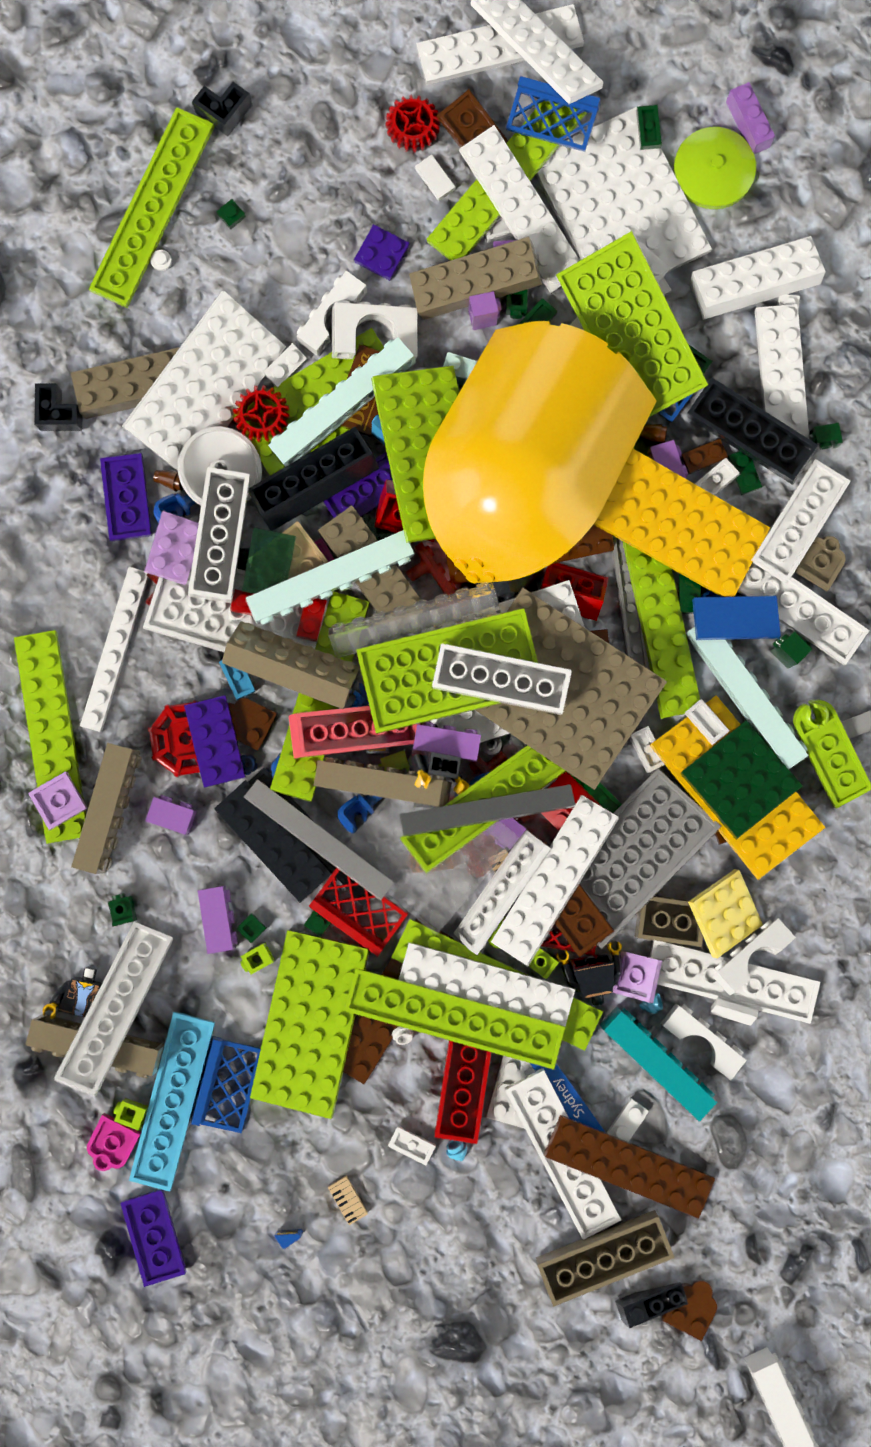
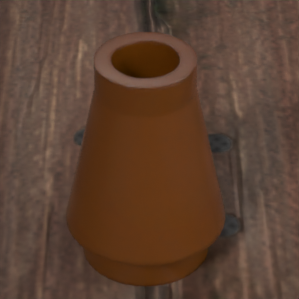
[639,424,667,444]
[153,470,184,492]

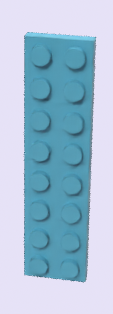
[129,1012,216,1192]

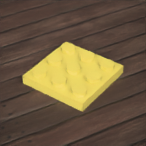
[688,869,763,958]

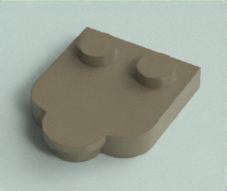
[795,536,846,591]

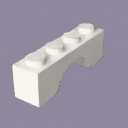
[297,271,367,357]
[712,918,796,996]
[660,1004,747,1080]

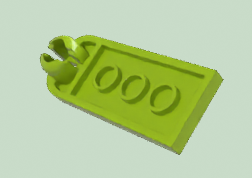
[793,699,871,809]

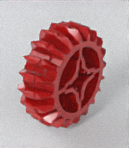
[385,94,441,152]
[233,385,290,442]

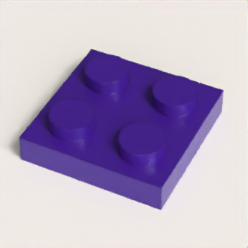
[354,224,410,281]

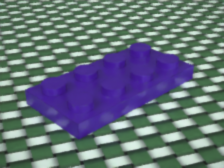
[323,451,393,518]
[100,453,152,541]
[184,695,246,788]
[120,1189,187,1287]

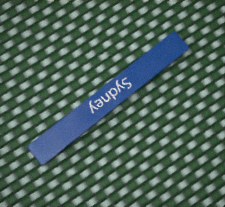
[530,1063,606,1133]

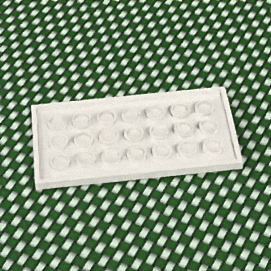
[122,291,286,471]
[143,563,330,652]

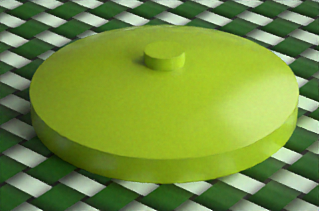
[673,127,756,209]

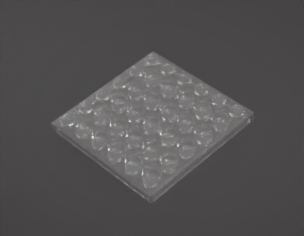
[346,770,520,935]

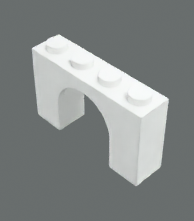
[332,300,417,360]

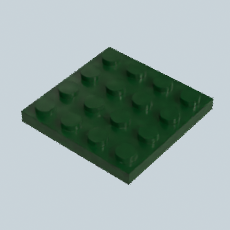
[680,721,803,840]

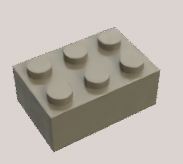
[634,896,703,947]

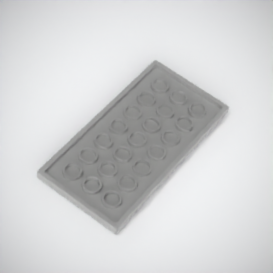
[580,769,721,950]

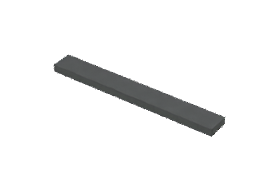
[399,785,575,837]

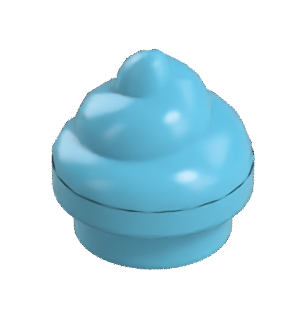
[639,993,663,1014]
[446,1140,467,1161]

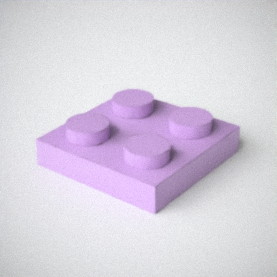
[28,772,88,830]
[613,951,662,1003]

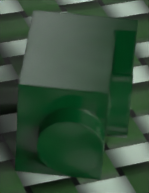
[506,289,528,319]
[808,422,843,450]
[108,893,137,927]

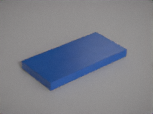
[692,596,781,640]

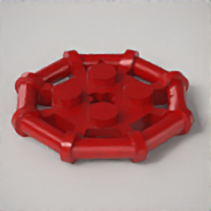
[148,700,200,778]

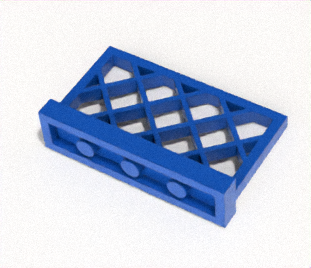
[506,76,601,152]
[191,1036,261,1133]

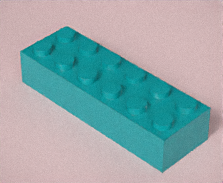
[599,1006,717,1122]

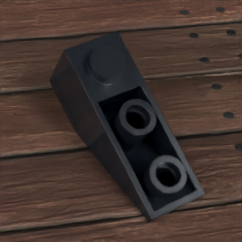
[615,1282,688,1328]

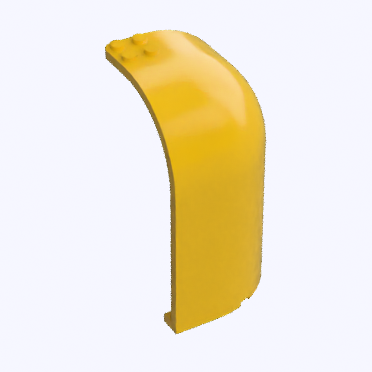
[423,321,657,584]

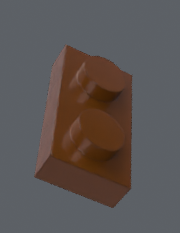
[681,439,728,474]

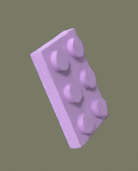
[144,511,199,585]

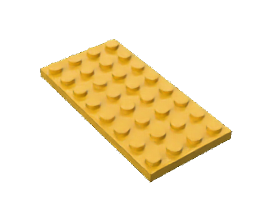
[594,449,770,597]
[650,695,826,880]

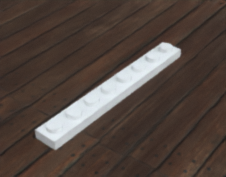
[80,567,150,732]

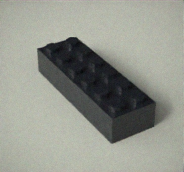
[687,378,818,485]
[248,427,380,532]
[214,780,332,903]

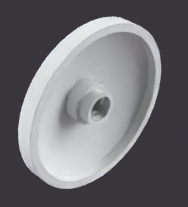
[178,426,262,505]

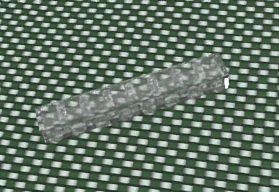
[329,582,501,658]

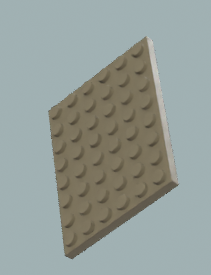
[475,588,667,790]

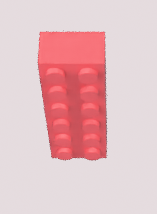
[289,706,421,759]

